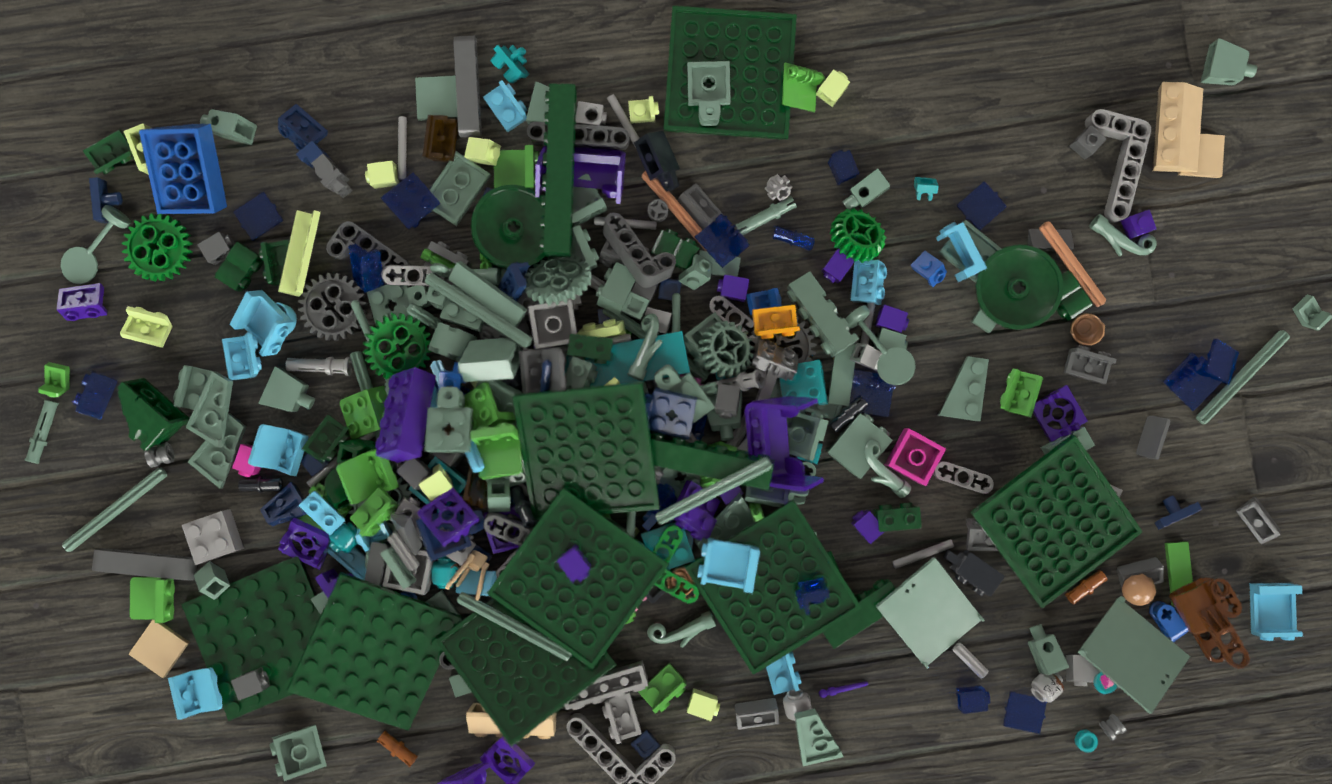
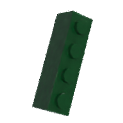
[823,579,895,649]

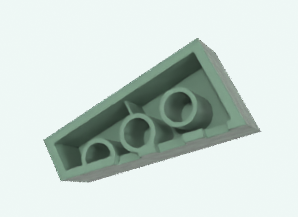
[786,271,859,357]

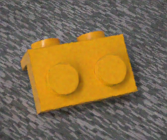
[752,305,800,339]

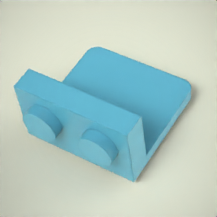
[222,332,261,381]
[248,424,309,476]
[168,667,222,720]

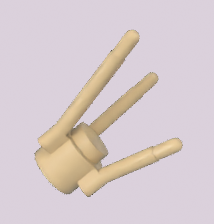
[445,550,489,600]

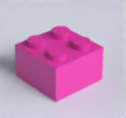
[884,428,946,486]

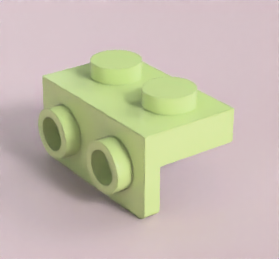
[120,306,173,348]
[577,319,626,338]

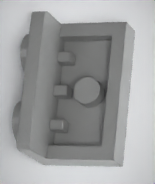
[602,692,642,744]

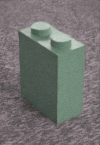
[458,338,522,382]
[825,413,893,479]

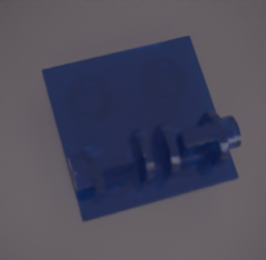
[381,172,441,229]
[695,214,750,268]
[1163,352,1222,411]
[849,370,896,417]

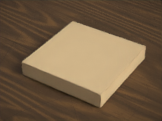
[1178,134,1225,178]
[129,620,190,678]

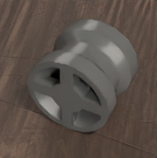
[647,199,668,223]
[1099,714,1127,741]

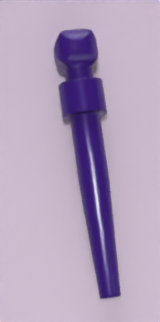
[819,682,868,698]

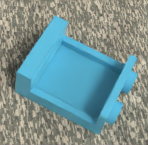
[936,222,987,282]
[230,290,294,356]
[697,538,760,593]
[1250,583,1303,641]

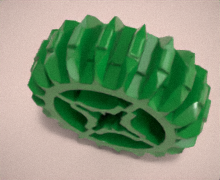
[829,208,886,263]

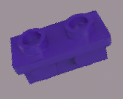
[57,283,107,321]

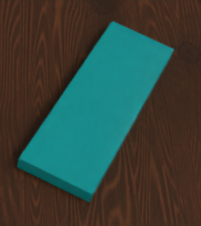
[564,331,690,387]

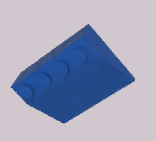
[139,124,227,214]

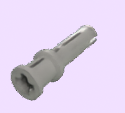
[286,357,352,376]
[706,369,766,391]

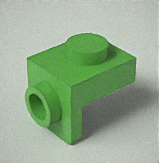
[39,362,70,397]

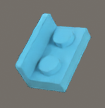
[483,80,528,133]
[851,260,887,305]
[299,491,345,535]
[766,651,802,695]

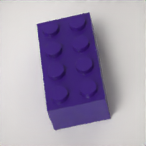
[375,367,436,463]

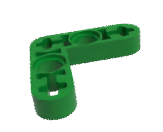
[652,524,699,603]

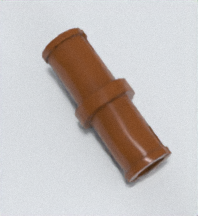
[1065,569,1108,605]
[377,730,418,768]

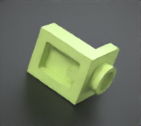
[628,96,659,124]

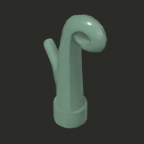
[1089,214,1157,256]
[430,263,501,285]
[627,314,662,381]
[864,440,911,498]
[647,610,717,648]

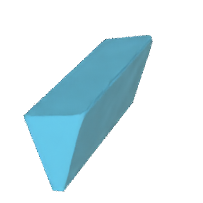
[456,570,497,596]

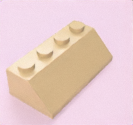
[1153,82,1203,172]
[466,703,556,739]

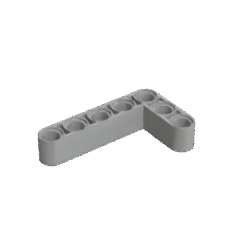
[1085,109,1151,223]
[567,713,675,784]

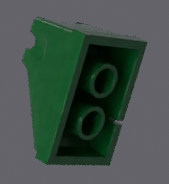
[117,378,190,451]

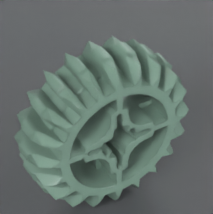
[698,321,754,378]

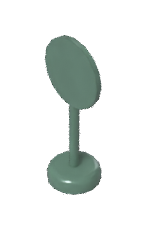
[61,205,131,284]
[845,305,916,385]

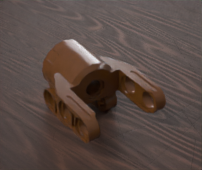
[1169,577,1250,668]

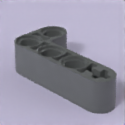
[603,213,676,288]
[326,221,413,279]
[484,512,535,546]

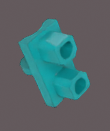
[490,45,529,83]

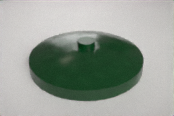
[471,185,545,269]
[975,245,1064,330]

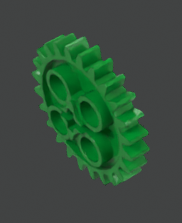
[122,213,193,282]
[363,313,432,380]

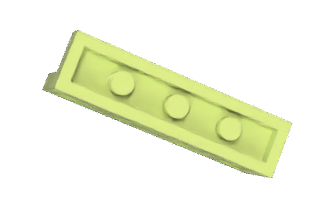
[278,210,320,297]

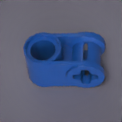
[1149,601,1189,643]

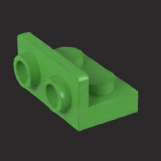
[350,487,399,536]
[638,662,686,713]

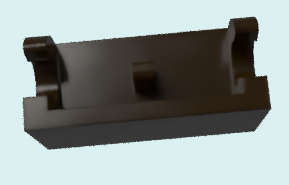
[423,115,458,161]
[463,466,488,509]

